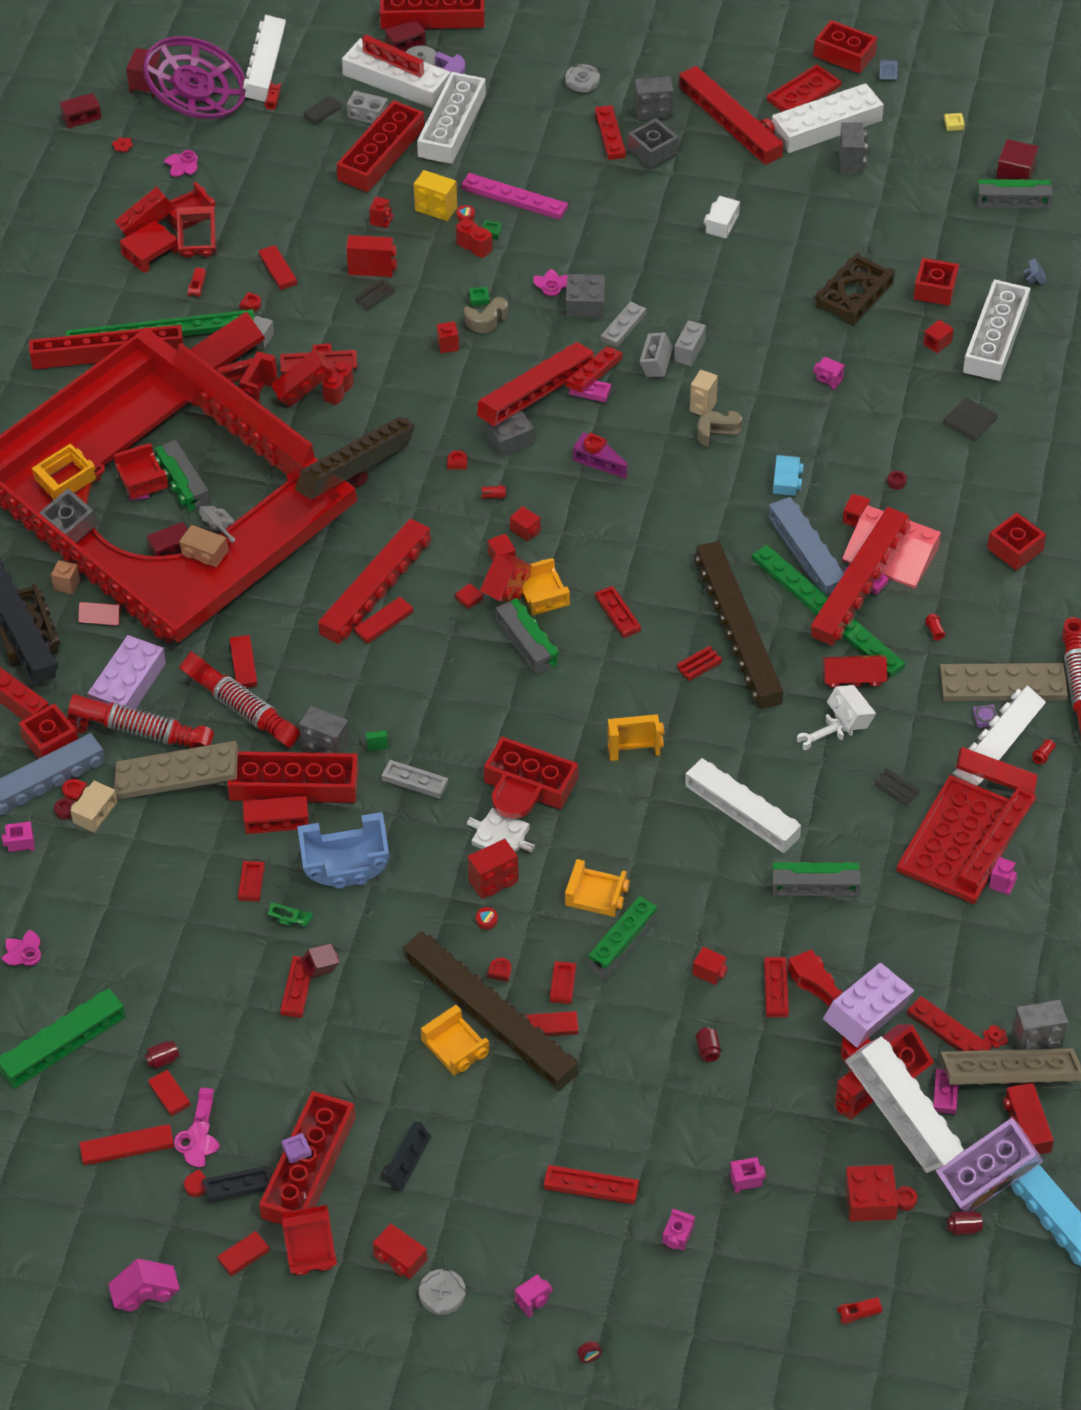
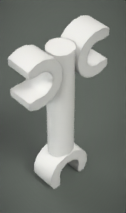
[797,713,853,750]

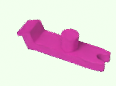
[193,1088,214,1124]

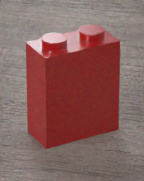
[346,235,398,278]

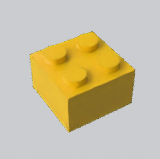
[414,170,457,221]

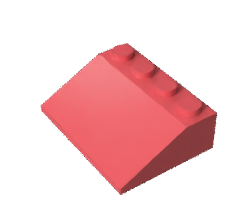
[842,505,941,589]

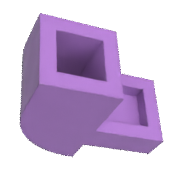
[435,52,465,74]

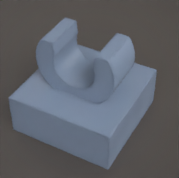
[879,60,898,79]
[1023,258,1047,285]

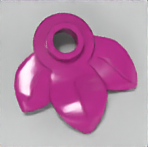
[164,150,198,177]
[534,269,567,296]
[2,930,41,966]
[174,1122,220,1167]

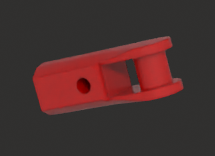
[264,81,281,110]
[188,268,206,298]
[837,1297,882,1324]

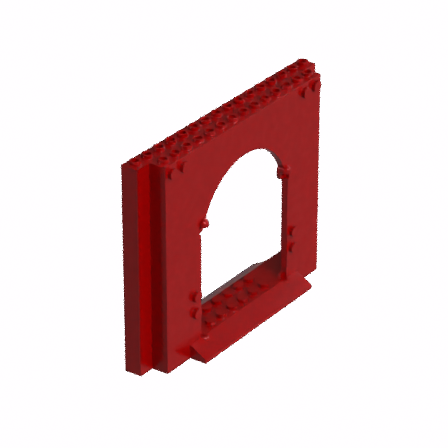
[0,327,357,643]

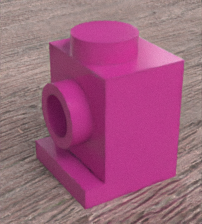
[813,357,845,390]
[2,821,35,852]
[989,857,1017,895]
[730,1157,766,1193]
[662,1209,695,1251]
[515,1274,553,1317]

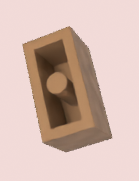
[179,525,229,567]

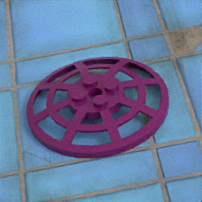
[143,36,246,119]

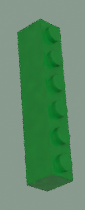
[0,988,126,1090]

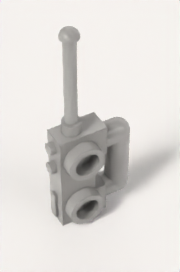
[199,506,235,543]

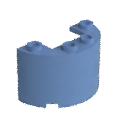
[297,812,389,888]

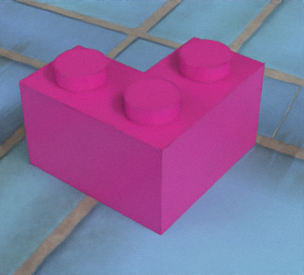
[108,1259,180,1311]

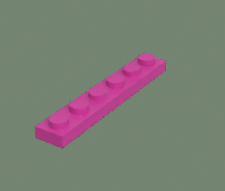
[461,173,568,220]

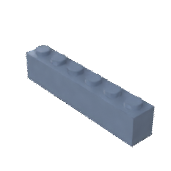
[768,497,845,597]
[0,733,105,815]

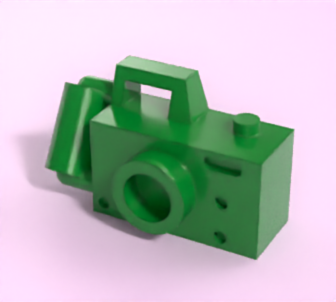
[267,902,313,926]

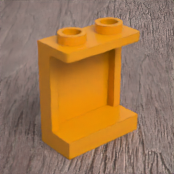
[522,558,570,616]
[607,714,664,761]
[565,859,630,917]
[421,1005,489,1076]

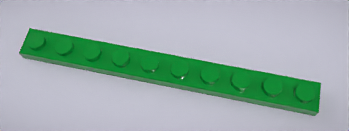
[65,310,254,336]
[752,545,906,678]

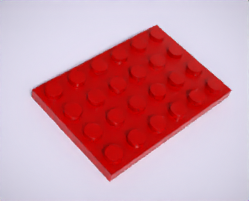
[896,775,1018,904]

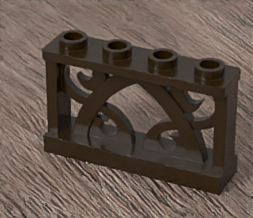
[815,253,895,327]
[0,583,61,667]

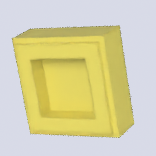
[944,113,965,131]

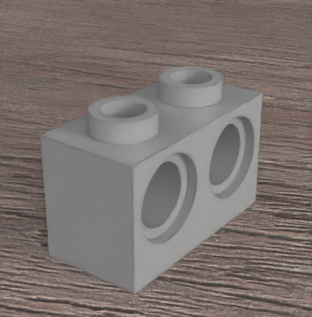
[346,91,388,124]

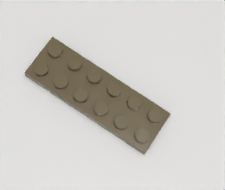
[940,663,1068,701]
[114,741,238,800]
[940,1048,1081,1085]

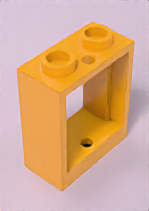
[32,444,96,500]

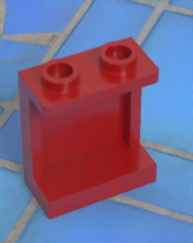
[165,182,216,232]
[120,220,179,273]
[239,352,278,403]
[114,443,168,499]
[280,1205,337,1275]

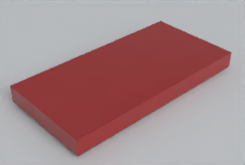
[766,64,842,112]
[189,311,266,370]

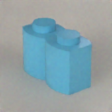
[773,455,803,496]

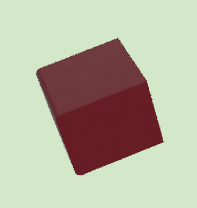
[126,48,162,97]
[996,139,1039,180]

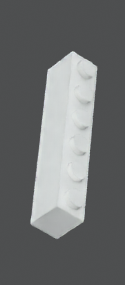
[243,15,286,102]
[952,685,1046,786]
[685,758,801,853]

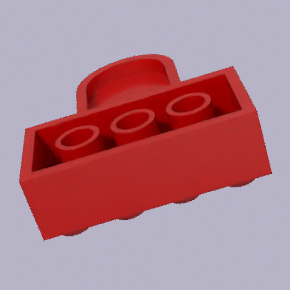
[484,736,578,819]

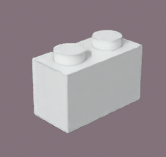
[704,196,740,238]
[827,685,876,730]

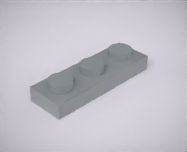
[601,301,646,348]
[382,760,448,799]

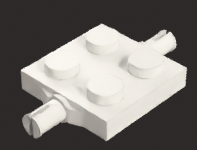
[467,808,535,853]

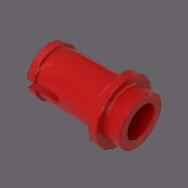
[482,484,506,500]
[925,614,946,641]
[1032,739,1056,765]

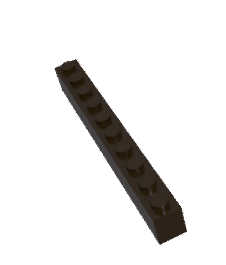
[295,417,415,500]
[694,541,783,709]
[403,931,579,1091]

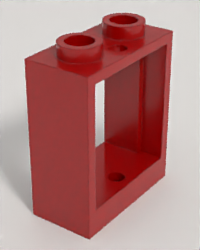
[177,206,217,258]
[835,1071,874,1120]

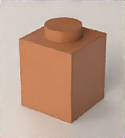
[51,560,80,595]

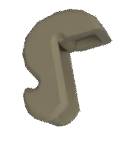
[463,297,508,333]
[697,411,742,447]

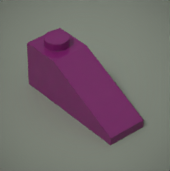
[573,432,628,479]

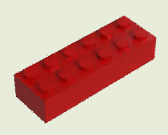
[380,0,485,29]
[336,100,425,192]
[227,752,359,803]
[259,1091,356,1225]

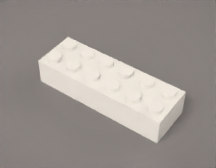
[342,39,451,109]
[417,72,486,164]
[772,83,884,153]
[963,279,1030,381]
[845,1036,964,1173]

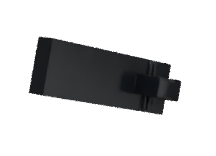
[380,1122,431,1191]
[201,1166,272,1204]

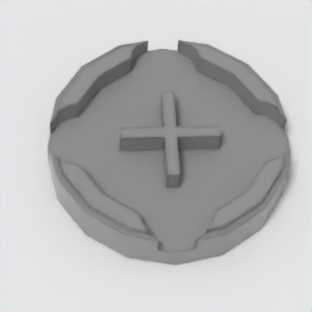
[419,1269,465,1315]

